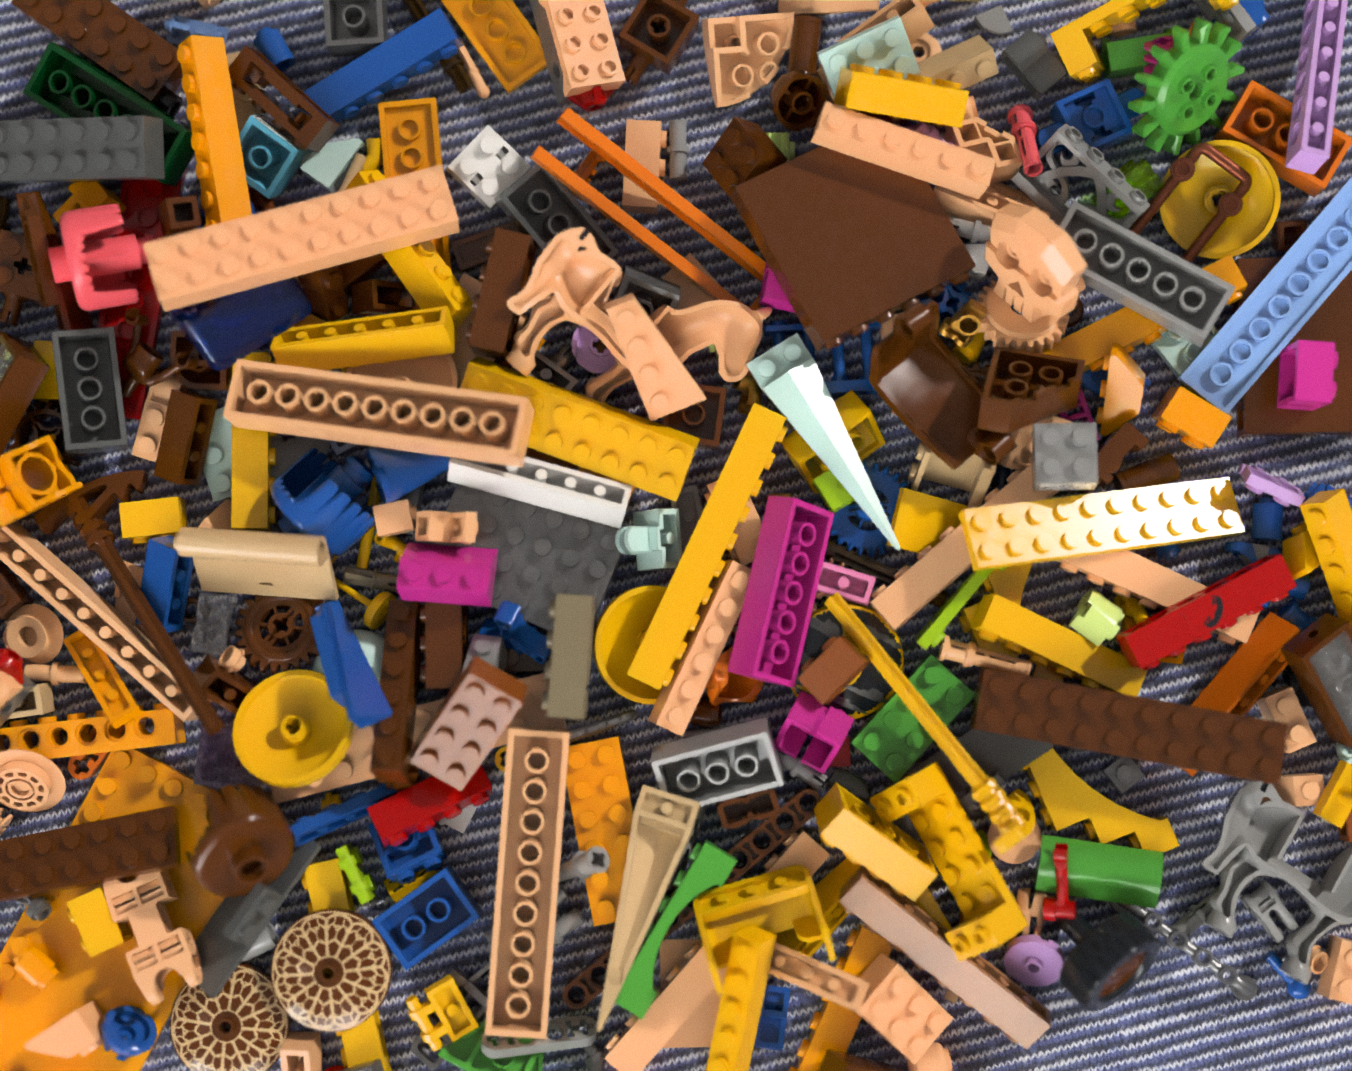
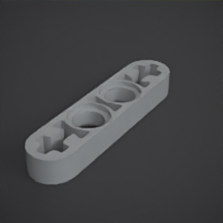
[481,1015,597,1058]

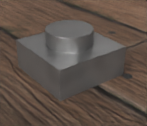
[1101,756,1145,794]

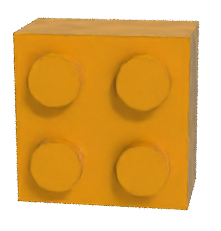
[1151,386,1232,450]

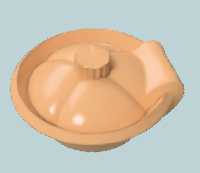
[2,604,64,665]

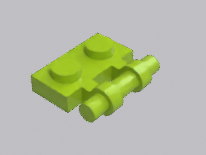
[335,842,377,905]

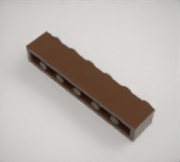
[370,600,425,782]

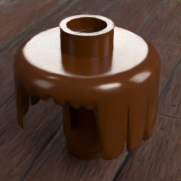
[186,784,295,897]

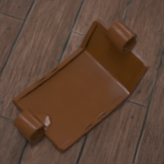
[869,300,1017,470]

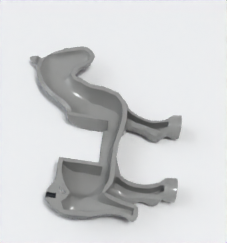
[1201,781,1352,985]

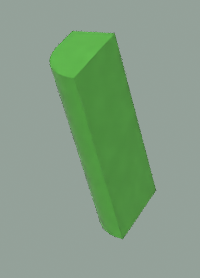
[1035,834,1164,909]

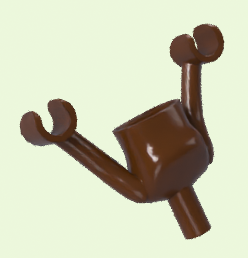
[121,308,199,398]

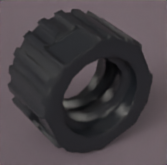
[156,90,183,117]

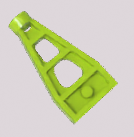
[915,567,1006,650]

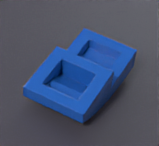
[754,985,791,1051]

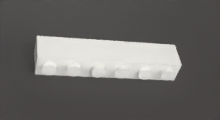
[447,456,632,528]

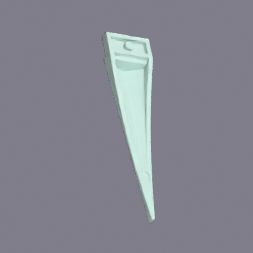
[746,333,900,551]

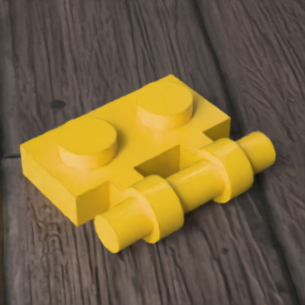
[405,974,479,1051]

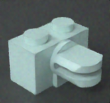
[615,508,682,571]

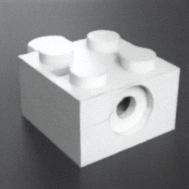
[447,125,531,211]

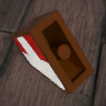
[351,279,420,316]

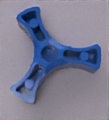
[478,601,552,664]

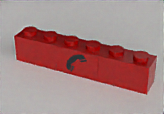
[1115,554,1297,671]

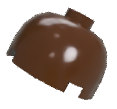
[770,70,830,131]

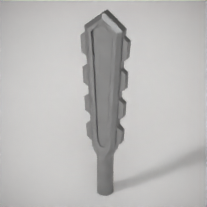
[506,709,638,754]

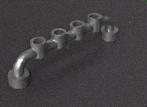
[1108,902,1257,1001]

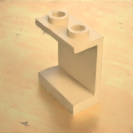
[908,442,996,509]

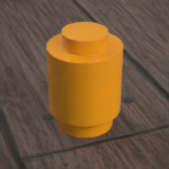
[13,946,60,991]

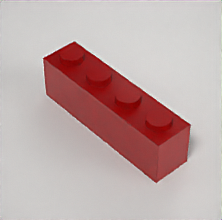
[367,764,493,847]

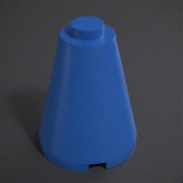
[367,447,451,504]

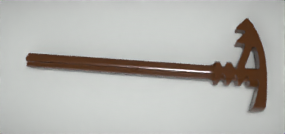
[33,470,225,736]

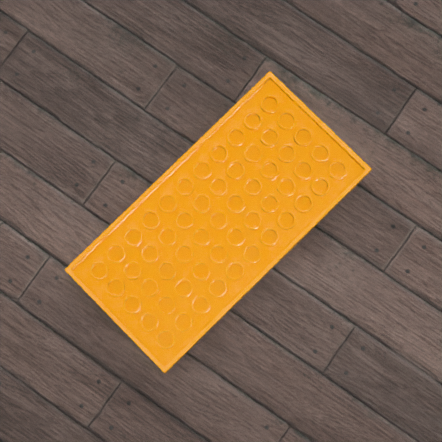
[0,748,226,1071]

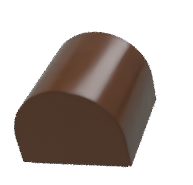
[1271,220,1307,252]

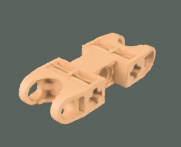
[103,870,203,1005]

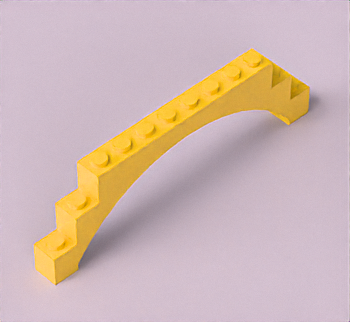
[958,563,1180,853]

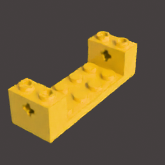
[1050,0,1239,84]
[869,762,1029,962]

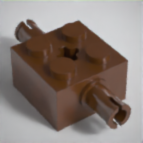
[619,0,699,86]
[0,215,50,327]

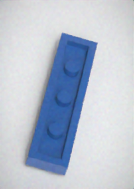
[290,782,403,848]

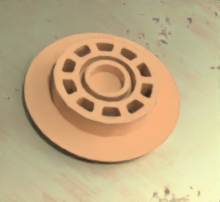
[0,749,66,812]

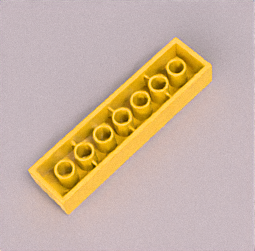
[461,356,700,502]

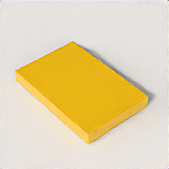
[886,488,969,554]

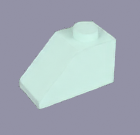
[300,138,367,194]

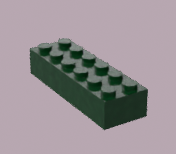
[23,41,195,187]

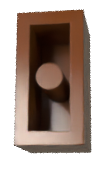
[797,636,871,705]

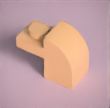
[415,510,478,545]

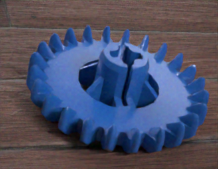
[820,461,908,557]

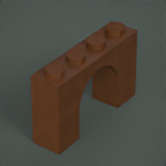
[157,195,217,322]

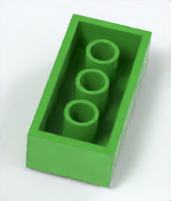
[849,654,975,783]

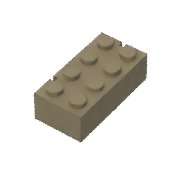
[542,593,596,720]

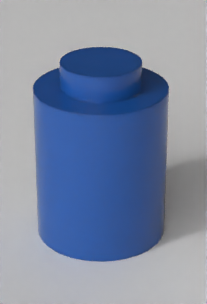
[253,27,296,72]
[1251,498,1283,541]

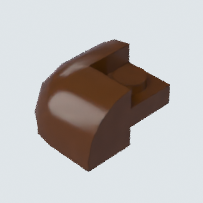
[170,331,236,391]

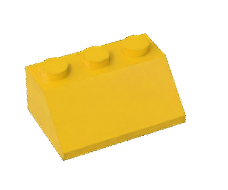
[781,390,886,494]

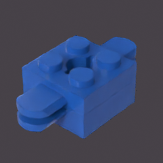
[1036,78,1145,158]

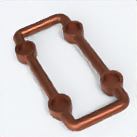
[1128,142,1252,263]

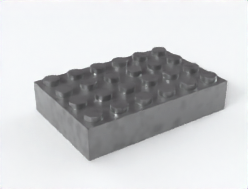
[432,484,622,630]

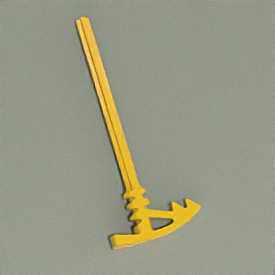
[824,592,1036,855]

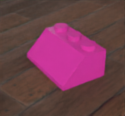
[396,542,498,607]

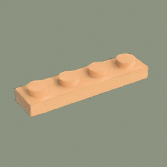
[769,942,870,1013]

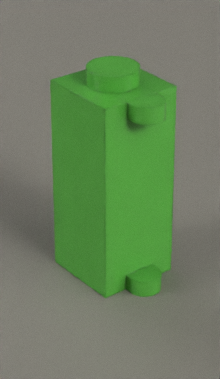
[1100,27,1172,79]

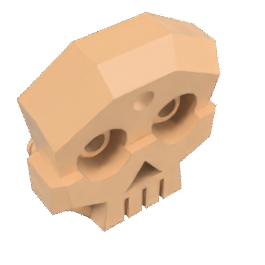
[984,203,1087,323]

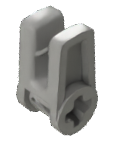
[1240,880,1299,943]

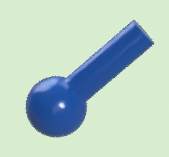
[1264,950,1311,999]

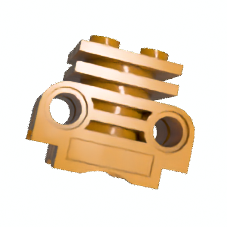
[0,434,83,529]

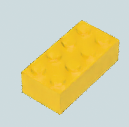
[834,63,969,128]
[814,783,938,902]

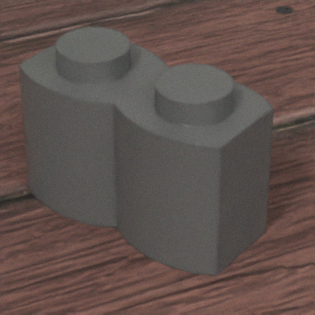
[1000,29,1067,100]

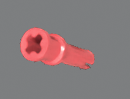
[1007,104,1043,177]

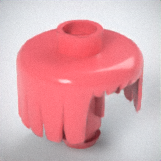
[48,203,154,311]

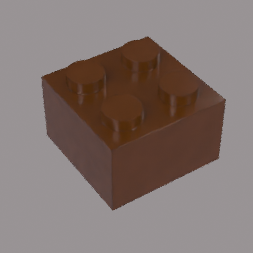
[702,117,788,199]
[662,384,727,451]

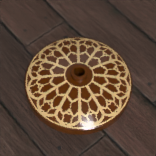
[271,908,393,1032]
[170,962,292,1071]

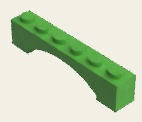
[615,839,737,1019]

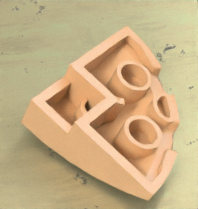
[701,12,794,108]

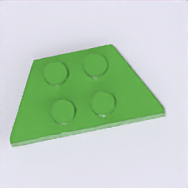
[438,1019,544,1071]

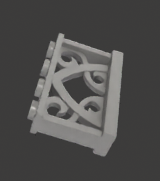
[1011,124,1150,229]

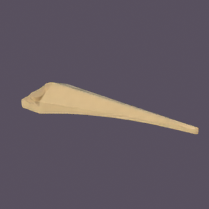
[597,785,701,1032]

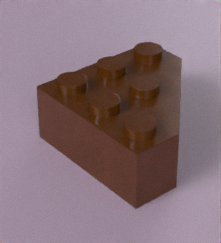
[977,346,1085,433]

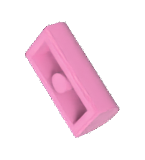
[817,561,876,606]

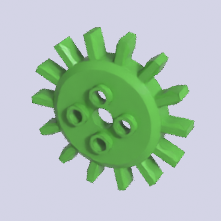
[1128,17,1245,155]

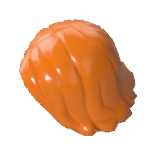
[705,646,763,706]

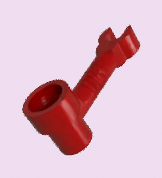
[1043,843,1076,921]

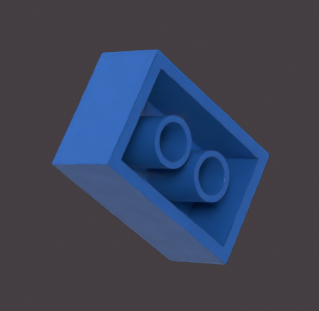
[371,864,484,971]

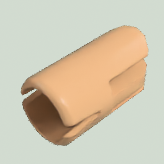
[1010,888,1047,941]

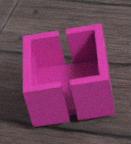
[1277,340,1339,411]
[775,690,855,774]

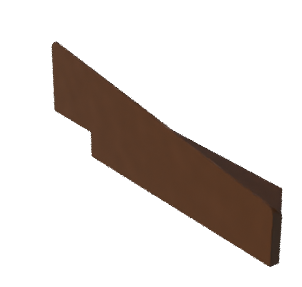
[15,191,93,331]

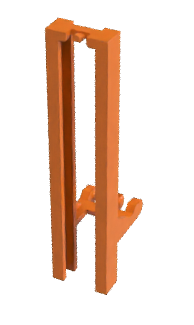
[530,107,766,311]

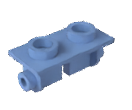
[164,14,230,45]

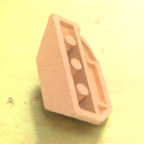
[933,182,1050,228]

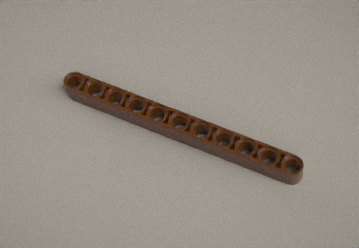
[563,787,821,1009]

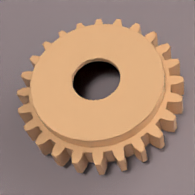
[977,280,1069,353]

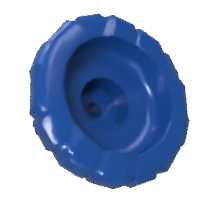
[101,1005,158,1061]

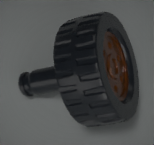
[1055,911,1160,1012]

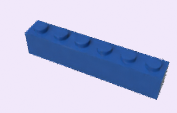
[296,8,463,122]

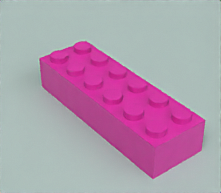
[727,496,835,688]

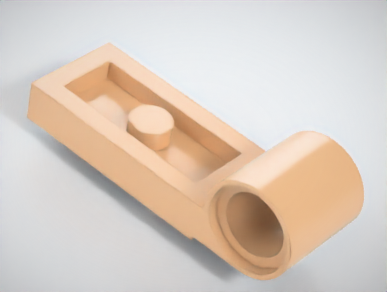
[131,371,187,463]

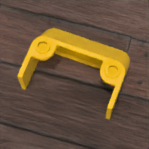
[693,865,836,994]

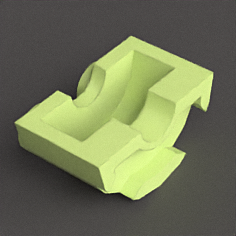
[1069,588,1126,647]

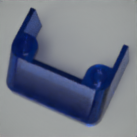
[168,277,312,370]

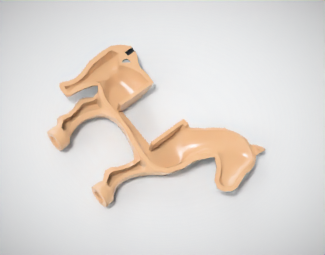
[505,227,772,403]

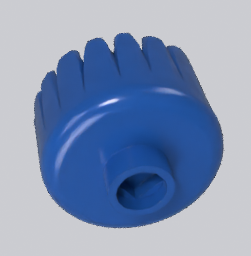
[270,448,376,556]

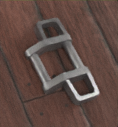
[411,961,491,1070]

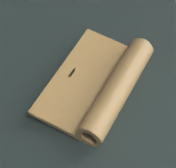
[173,527,339,601]

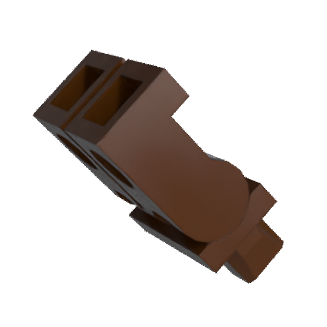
[1078,421,1149,495]

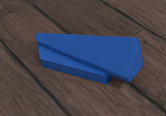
[310,600,392,729]

